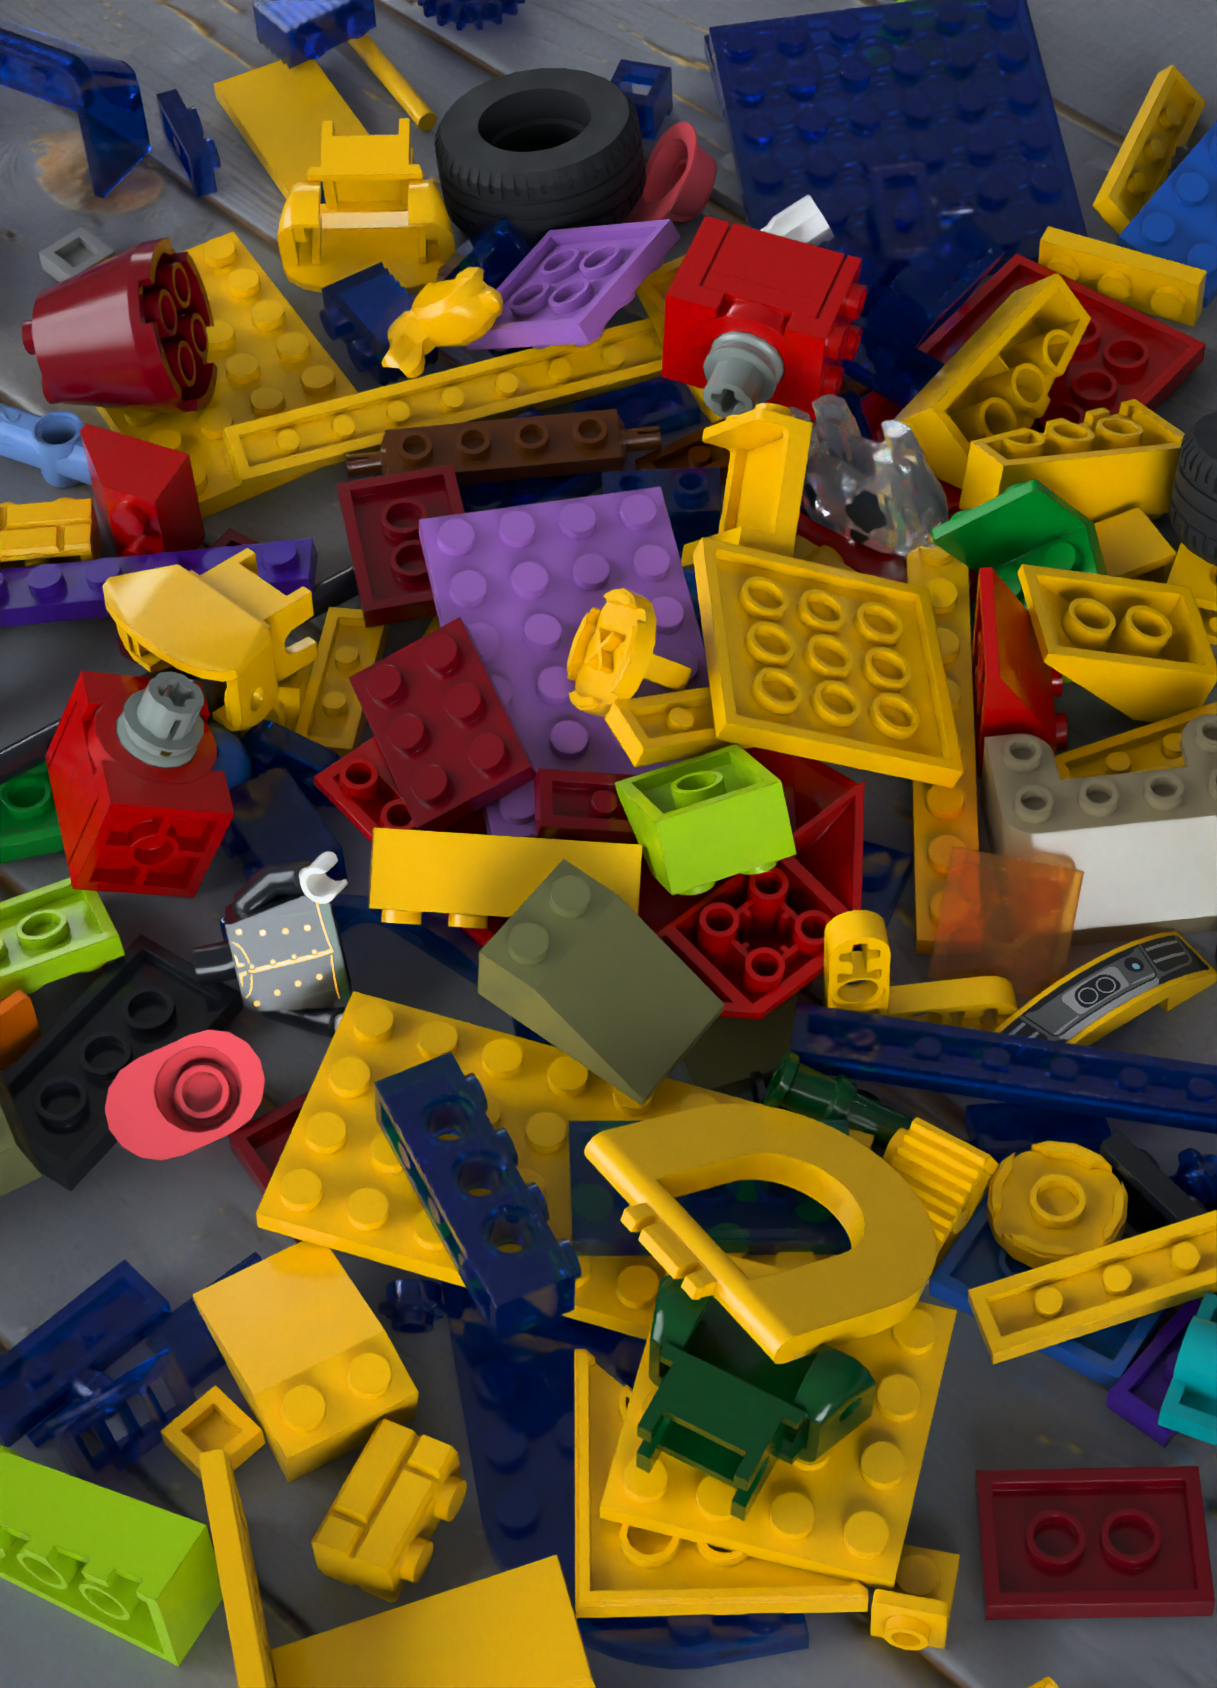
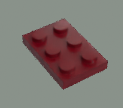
[337,464,465,628]
[349,617,537,832]
[975,1466,1215,1620]

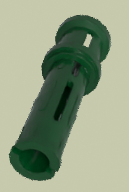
[763,1050,972,1149]

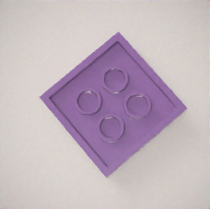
[466,219,681,351]

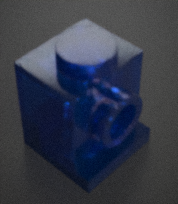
[610,59,673,140]

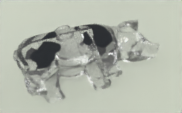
[754,394,948,556]

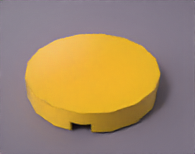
[986,1141,1128,1268]

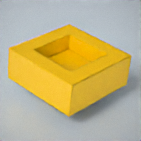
[160,1385,266,1481]

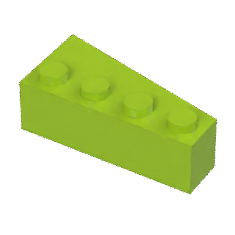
[0,1445,223,1667]

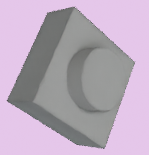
[39,226,116,282]

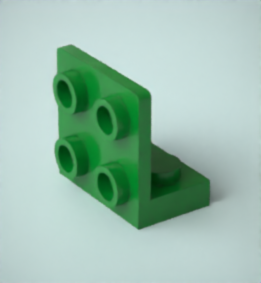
[931,480,1108,610]

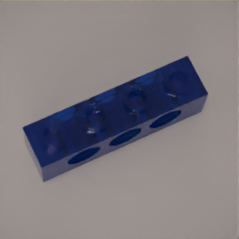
[374,1052,582,1343]

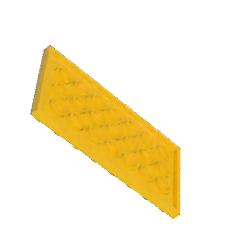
[256,991,875,1340]

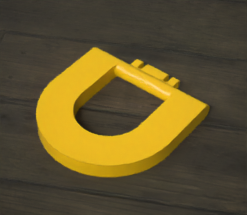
[584,1103,937,1364]

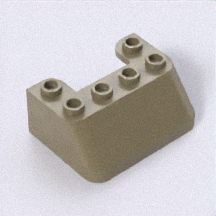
[980,714,1217,949]

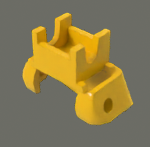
[277,118,458,296]
[102,548,318,732]

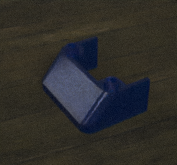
[0,18,151,199]

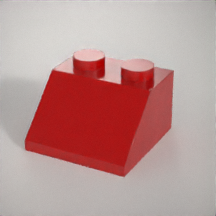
[80,423,205,558]

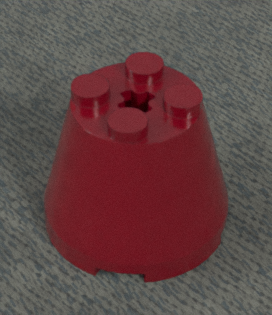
[22,237,218,414]

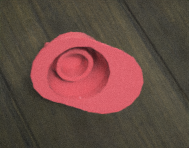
[624,121,717,223]
[105,1030,265,1161]

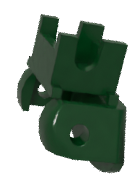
[636,1275,877,1521]

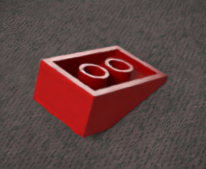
[972,567,1067,777]

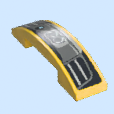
[968,931,1217,1109]

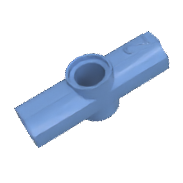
[0,403,92,488]

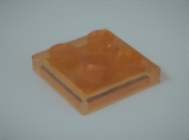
[927,845,1084,997]

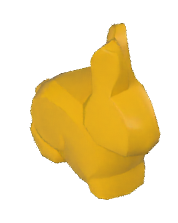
[381,267,503,378]

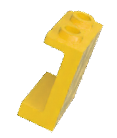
[681,403,813,572]

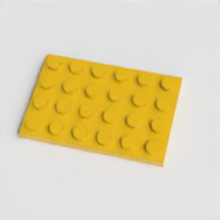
[96,231,358,519]

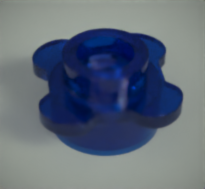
[1169,1148,1217,1212]

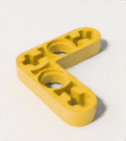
[823,910,1018,1052]

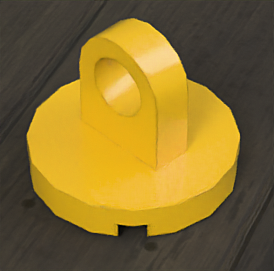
[567,588,693,717]

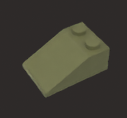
[478,859,725,1106]

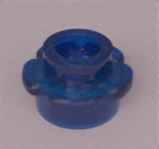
[378,1279,448,1334]

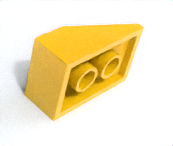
[1017,564,1217,723]
[192,1241,419,1483]

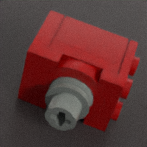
[662,215,867,421]
[45,670,235,898]

